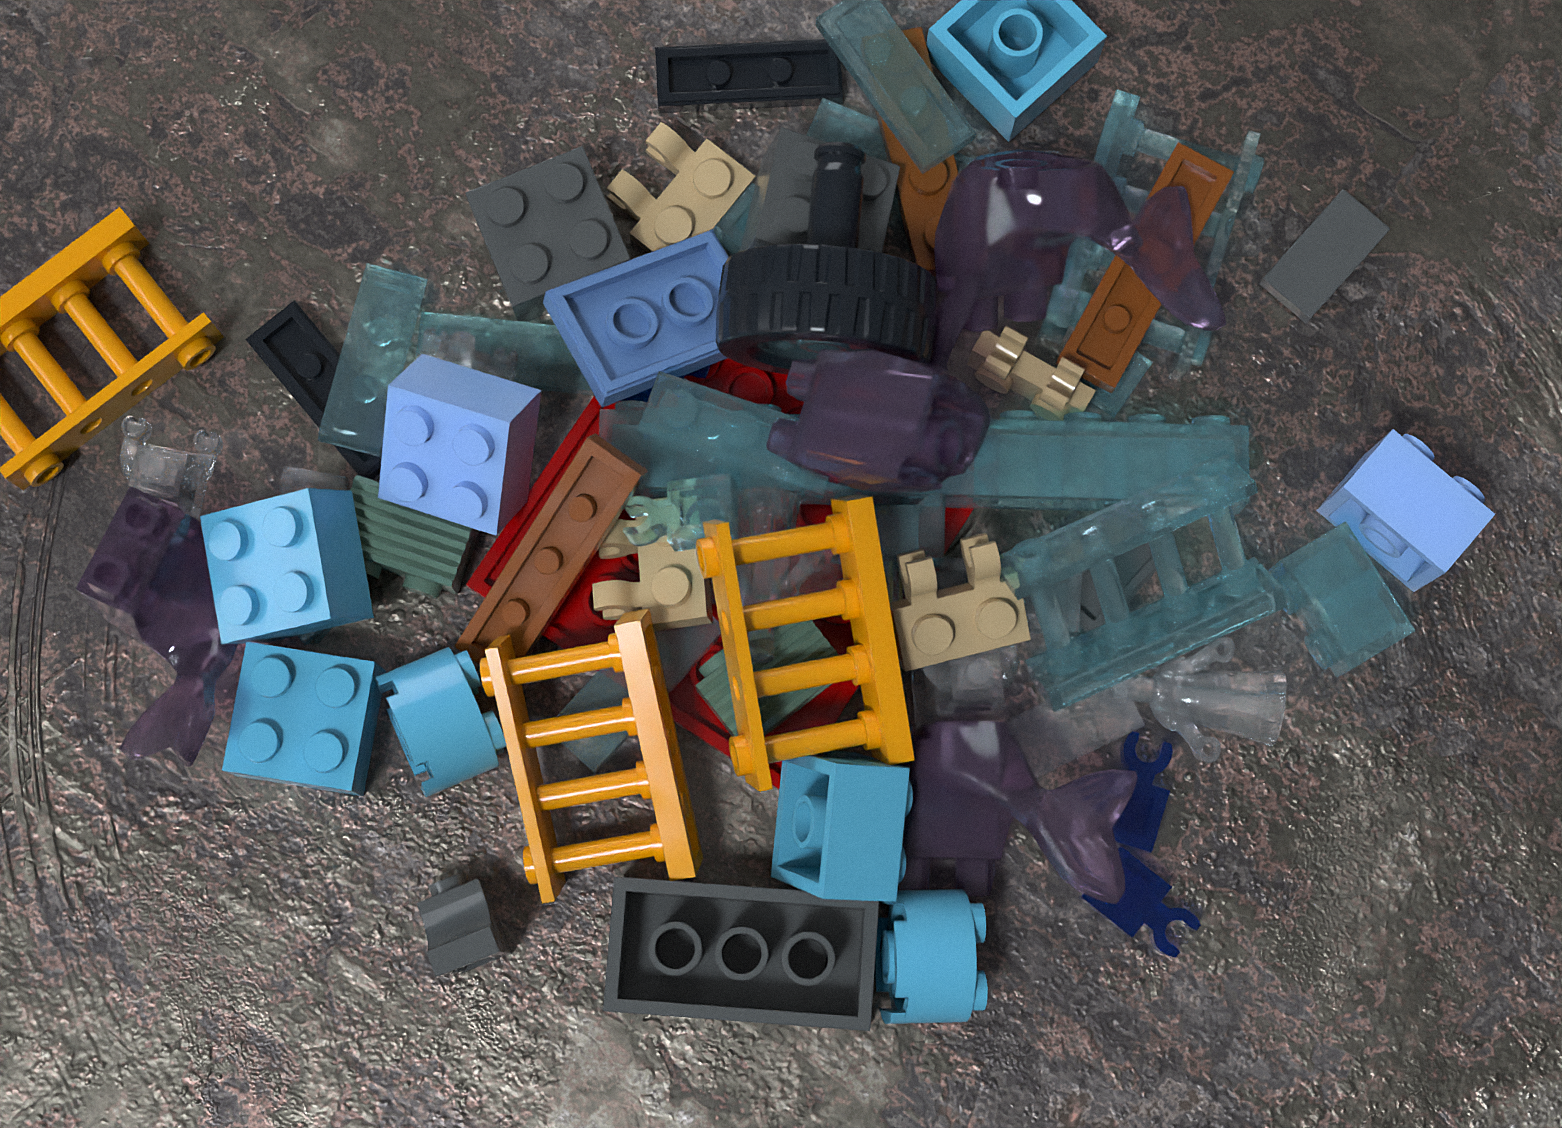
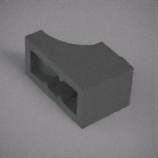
[416,872,512,978]

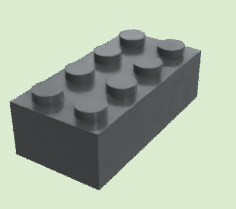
[603,877,879,1031]

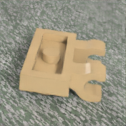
[606,122,756,253]
[967,325,1096,425]
[592,493,713,631]
[889,533,1031,672]

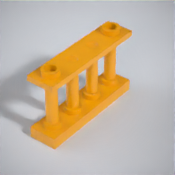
[0,207,224,490]
[696,494,915,792]
[480,608,704,904]

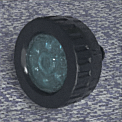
[715,142,937,381]

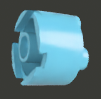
[375,647,506,797]
[874,889,988,1024]

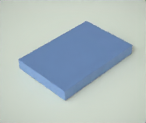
[543,229,729,408]

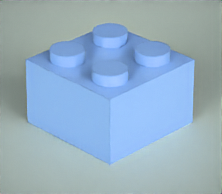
[378,354,541,536]
[1316,429,1495,592]

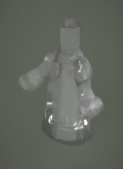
[696,487,826,663]
[1109,637,1287,763]

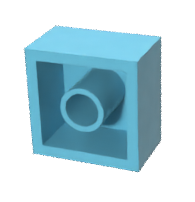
[926,0,1107,142]
[200,488,374,644]
[222,642,386,796]
[771,751,913,902]

